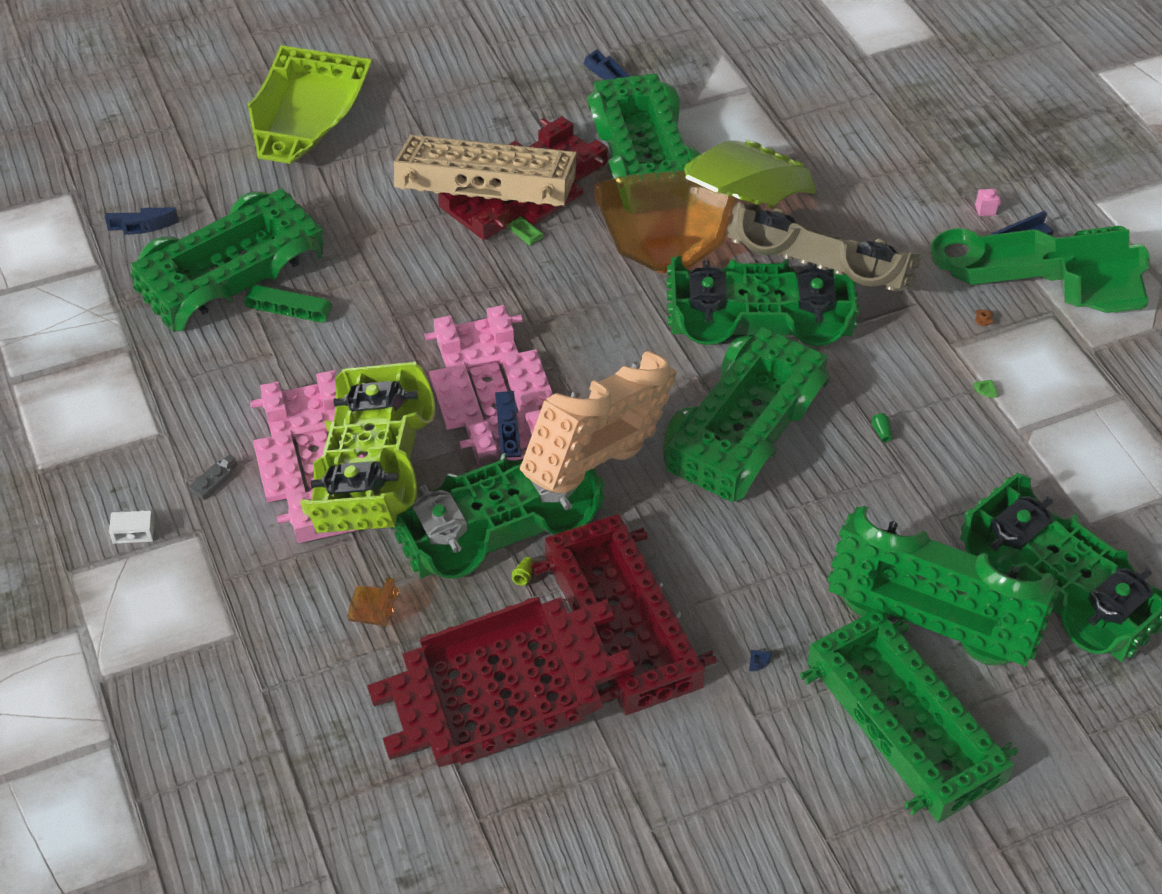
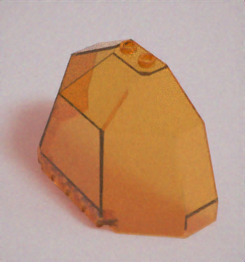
[594,170,737,273]

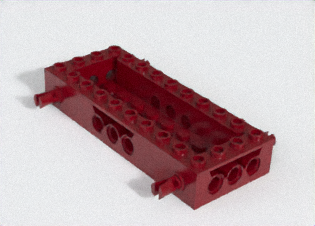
[531,514,717,716]

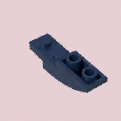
[105,207,179,235]
[495,391,521,458]

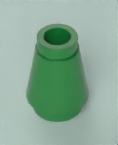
[871,413,893,442]

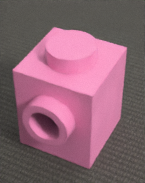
[975,189,1001,216]

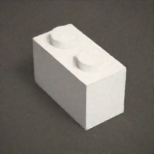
[109,510,155,544]

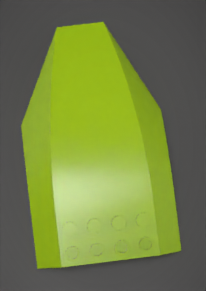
[247,45,372,164]
[684,140,817,209]

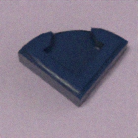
[749,650,772,671]

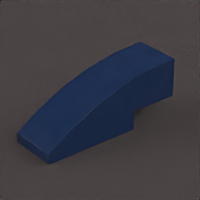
[583,49,630,80]

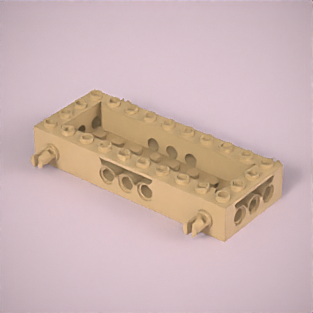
[394,135,576,206]

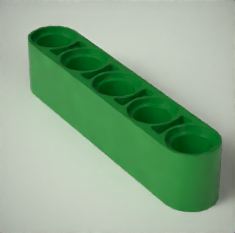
[244,285,332,323]

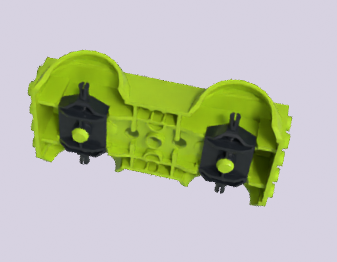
[300,362,435,533]

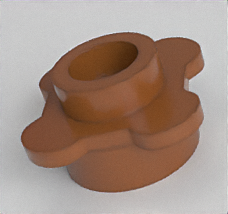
[975,309,993,326]

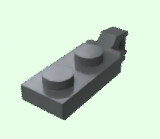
[188,454,237,500]

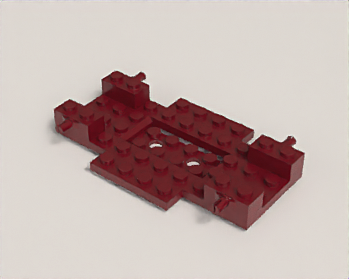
[438,116,608,241]

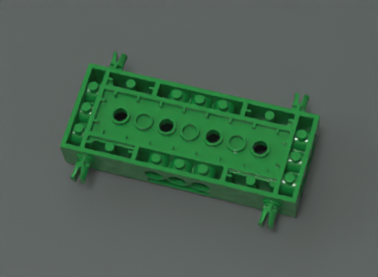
[800,608,1018,823]

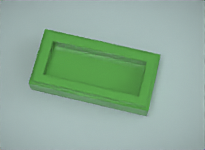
[508,216,543,246]

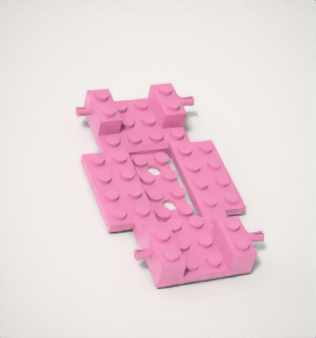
[424,305,553,468]
[250,370,370,544]

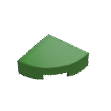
[973,380,998,398]

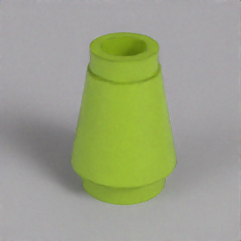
[512,557,535,586]

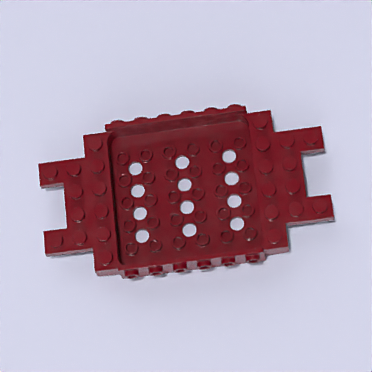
[367,597,636,767]

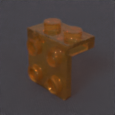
[347,578,398,626]

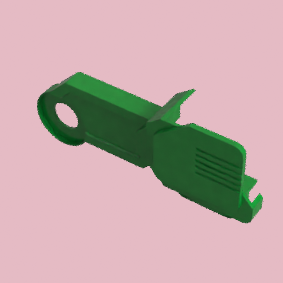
[931,226,1150,313]

